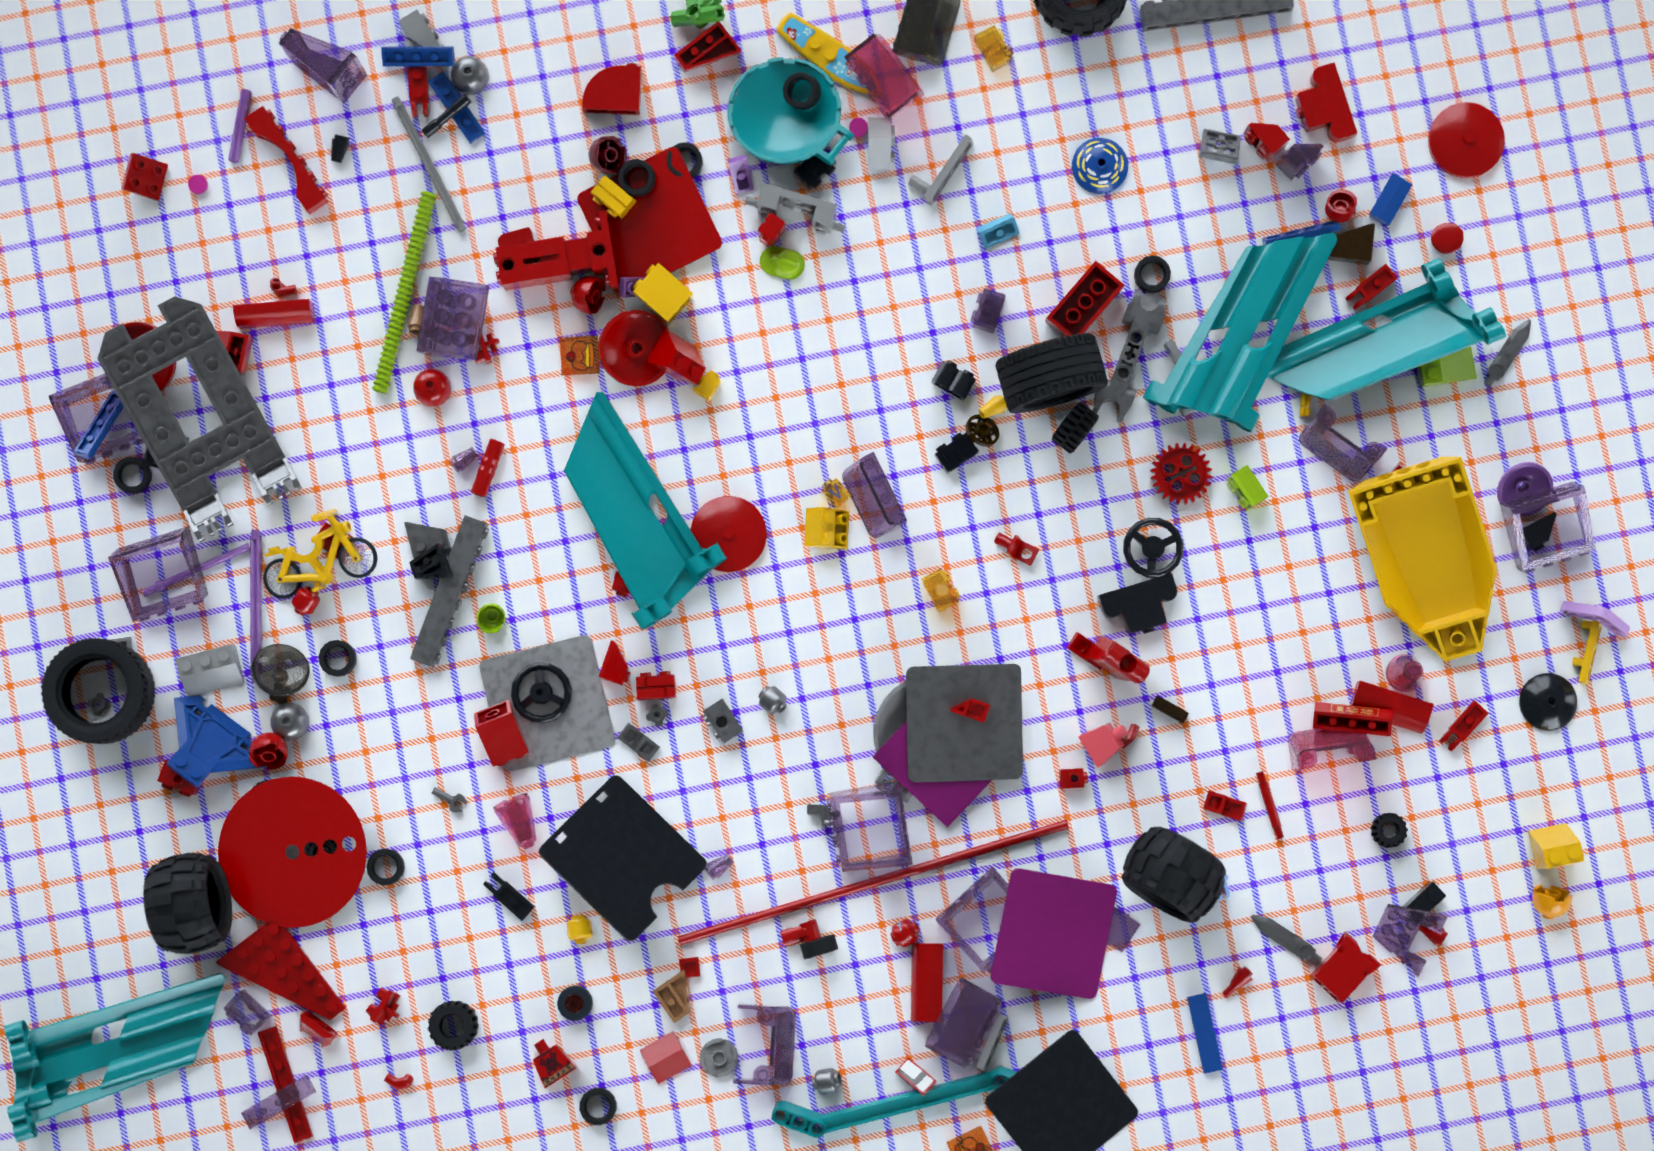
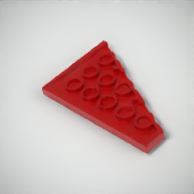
[216,923,347,1020]

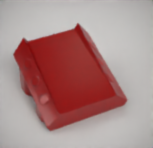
[299,1011,338,1048]

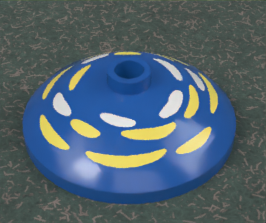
[1071,138,1129,194]

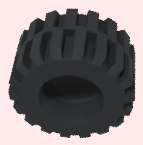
[1052,402,1099,454]
[427,1000,479,1051]

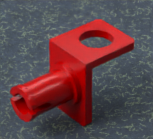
[994,532,1039,566]

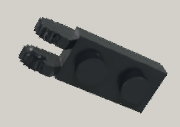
[483,872,535,921]

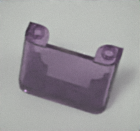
[1299,404,1387,482]

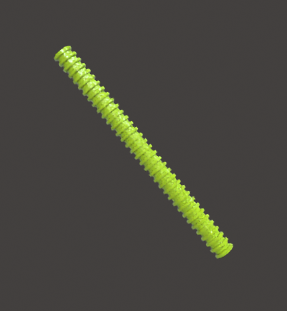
[372,191,437,394]

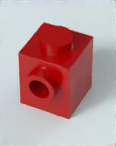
[612,571,631,597]

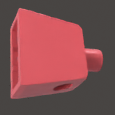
[1078,723,1128,768]

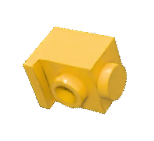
[692,370,721,402]

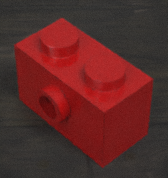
[157,759,201,797]

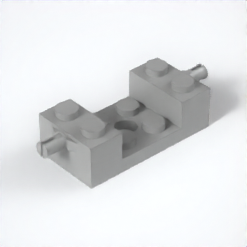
[745,183,846,235]

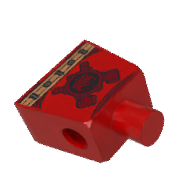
[533,1039,577,1089]

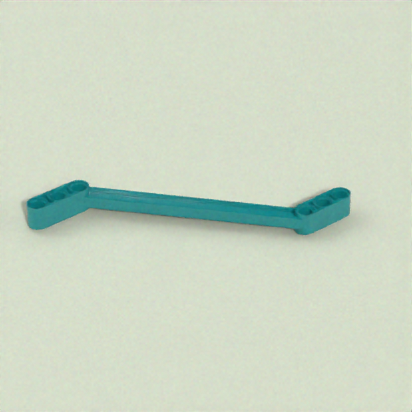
[771,1066,1017,1138]

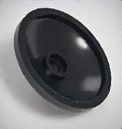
[1519,673,1577,731]

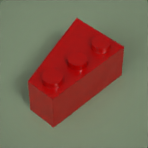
[673,21,742,73]

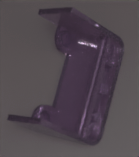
[733,1003,796,1085]

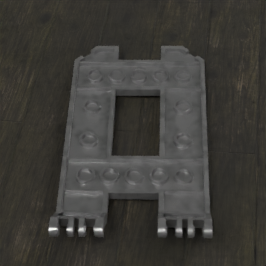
[97,296,302,543]

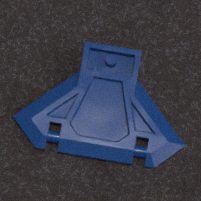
[166,695,265,788]

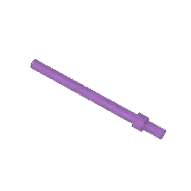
[142,543,250,597]

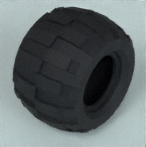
[1033,0,1127,37]
[1121,826,1226,923]
[143,853,232,954]

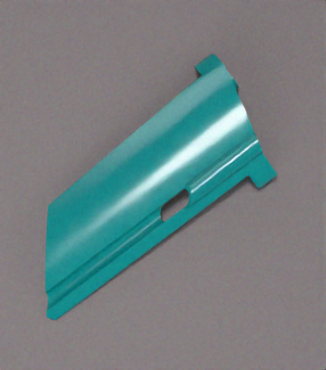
[1267,258,1506,401]
[564,392,727,630]

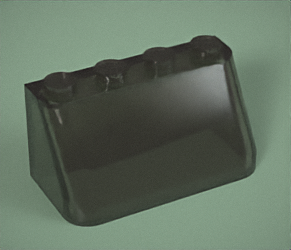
[892,0,960,66]

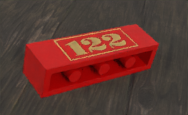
[1313,702,1393,737]

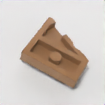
[652,970,691,1023]

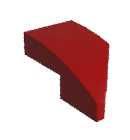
[950,698,991,723]

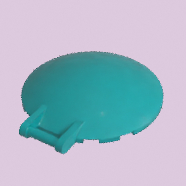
[727,57,854,165]

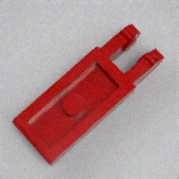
[407,66,430,118]
[1345,264,1398,310]
[1439,700,1489,751]

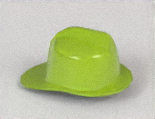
[760,246,805,280]

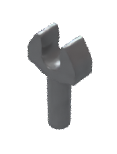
[431,787,467,813]

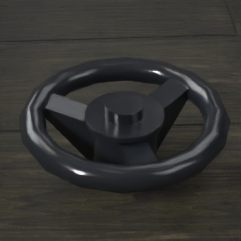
[1123,517,1184,578]
[511,662,572,723]

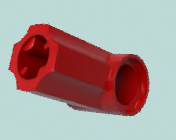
[780,919,821,947]

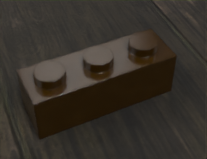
[1151,695,1189,724]

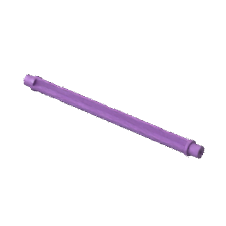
[250,529,262,683]

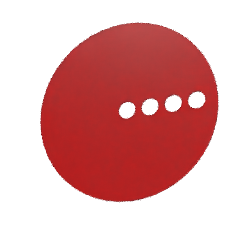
[218,776,367,928]

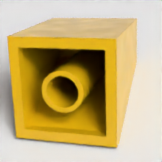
[633,263,693,326]
[1528,823,1585,869]

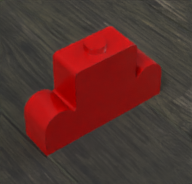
[1295,62,1358,143]

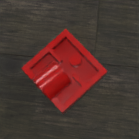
[121,153,168,201]

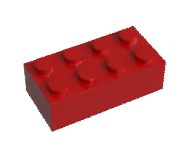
[1045,261,1125,337]

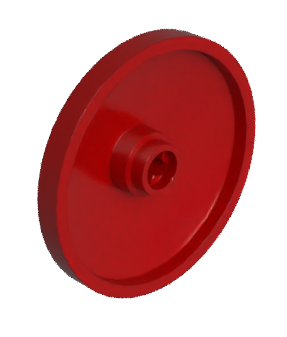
[1428,102,1505,178]
[598,310,669,387]
[690,496,767,573]

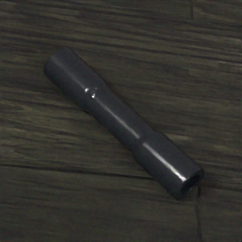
[421,94,472,138]

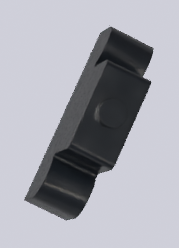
[1097,573,1177,634]

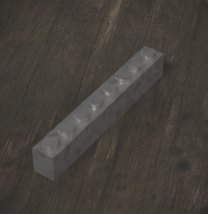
[1139,0,1294,32]
[410,515,490,668]

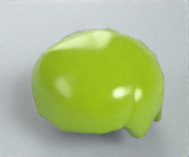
[476,603,506,634]

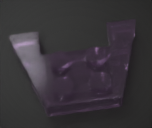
[1372,904,1448,977]

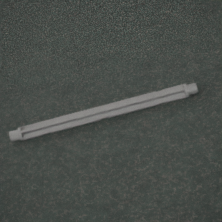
[391,96,466,233]

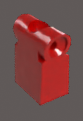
[1087,636,1150,684]
[1309,931,1382,1003]

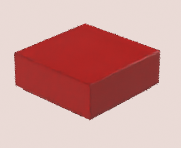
[679,957,701,978]

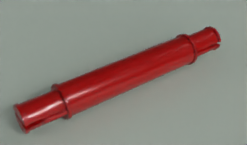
[1256,771,1284,839]

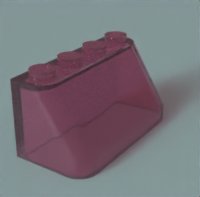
[844,33,925,118]

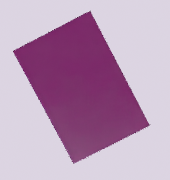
[872,720,992,828]

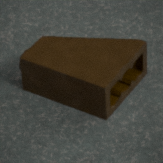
[1328,223,1375,265]

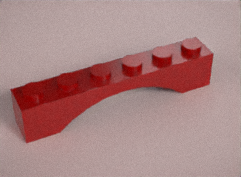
[244,106,328,215]

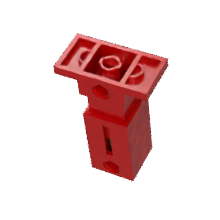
[493,210,619,292]

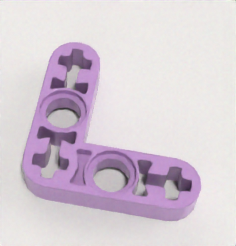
[1560,601,1630,637]

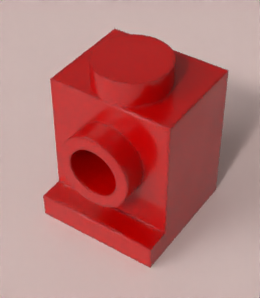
[1059,768,1088,789]

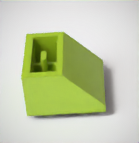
[1226,465,1269,511]

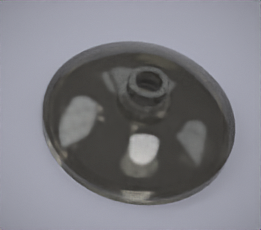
[251,644,310,697]

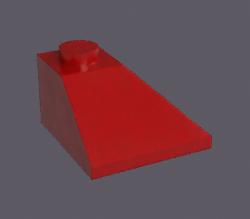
[598,640,631,686]

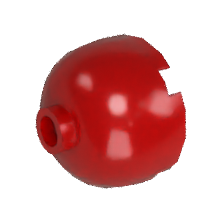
[570,276,606,315]
[413,369,452,407]
[249,732,288,770]

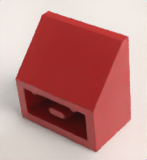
[1243,123,1290,162]
[217,331,253,376]

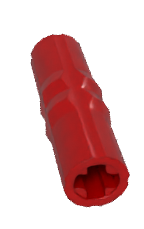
[471,439,505,498]

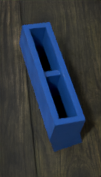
[1369,173,1413,226]

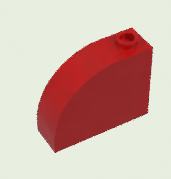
[582,63,642,115]

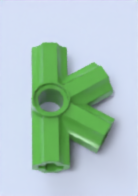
[670,0,725,29]

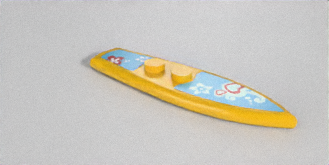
[776,12,883,96]

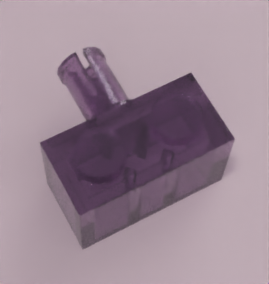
[970,288,1006,334]

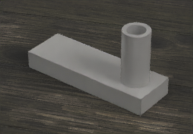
[958,1012,1009,1071]

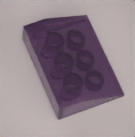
[416,277,490,361]

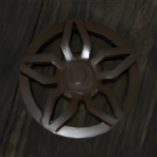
[965,414,1000,447]

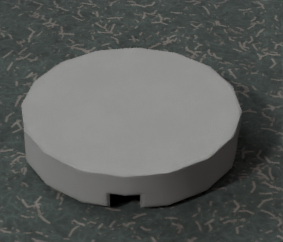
[700,1038,738,1077]

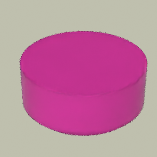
[849,118,868,138]
[188,175,208,195]

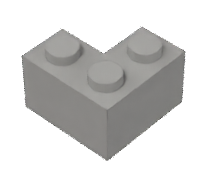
[868,117,895,170]

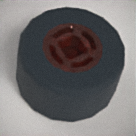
[557,985,593,1021]

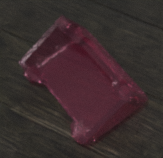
[1288,729,1376,771]

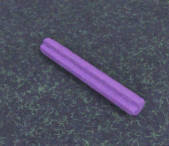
[228,89,252,163]

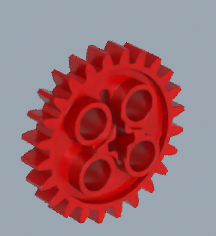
[1150,443,1213,505]

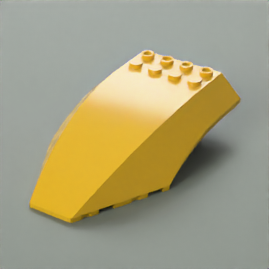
[1348,456,1497,662]

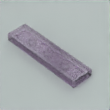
[241,1075,316,1130]

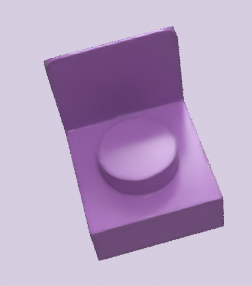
[727,154,754,194]

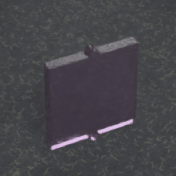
[1107,906,1141,952]

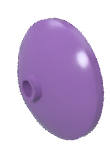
[1497,462,1554,517]

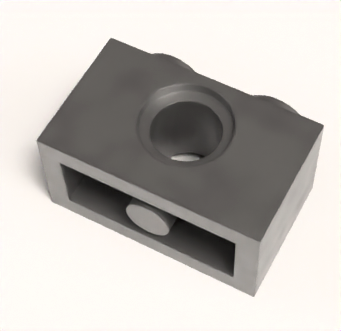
[702,699,744,744]

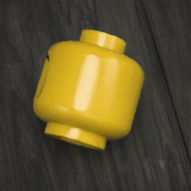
[567,915,593,944]

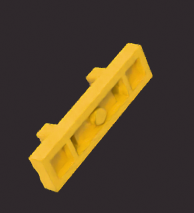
[1572,620,1602,685]

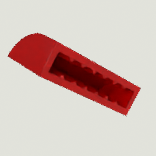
[233,299,315,329]
[1350,680,1434,734]
[910,943,943,1022]

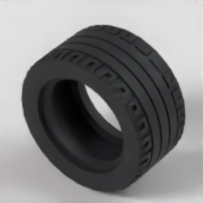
[995,333,1108,414]
[41,638,155,744]

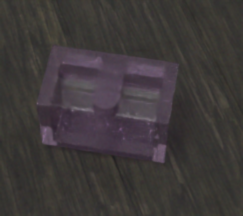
[223,989,272,1035]

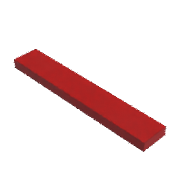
[257,1026,314,1144]

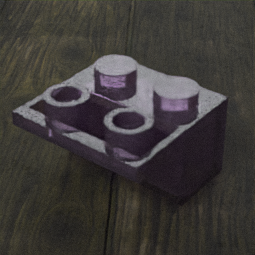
[1276,144,1324,181]

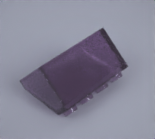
[842,452,907,538]
[925,978,1002,1069]

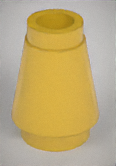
[978,395,1007,419]

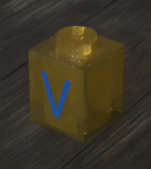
[822,478,851,509]

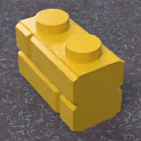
[591,176,636,218]

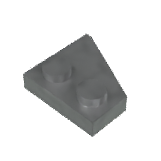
[404,522,451,558]

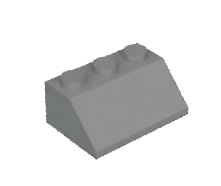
[175,644,245,696]

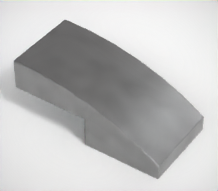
[617,722,660,762]

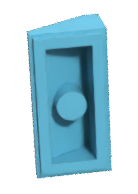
[976,214,1020,249]

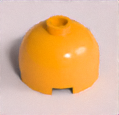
[1532,884,1573,919]

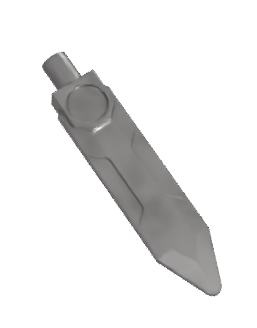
[1484,319,1531,387]
[1251,915,1323,964]

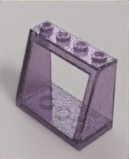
[278,28,368,104]
[48,374,144,465]
[1500,481,1595,573]
[108,526,208,622]
[827,782,913,872]
[935,866,1009,974]

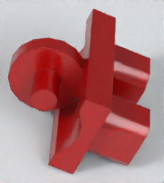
[466,327,500,364]
[366,988,401,1025]

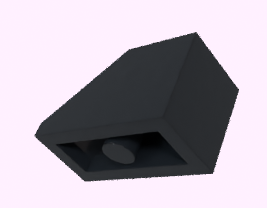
[1517,512,1556,552]

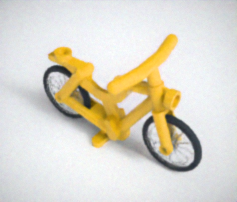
[263,508,378,599]

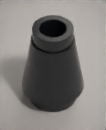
[331,134,350,163]

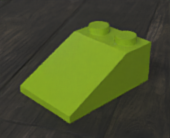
[1416,346,1477,388]

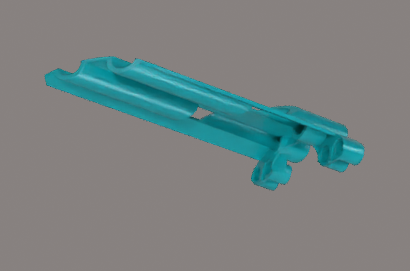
[1143,233,1338,432]
[4,973,226,1143]

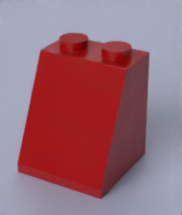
[647,328,706,385]
[474,700,529,767]

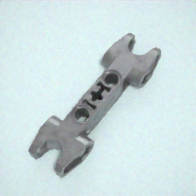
[1092,289,1167,423]

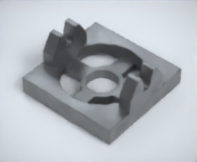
[1198,129,1241,165]

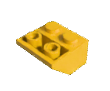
[804,507,849,549]

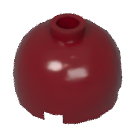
[588,136,627,174]

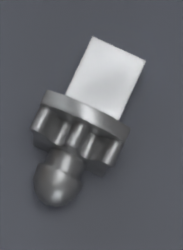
[807,804,841,829]

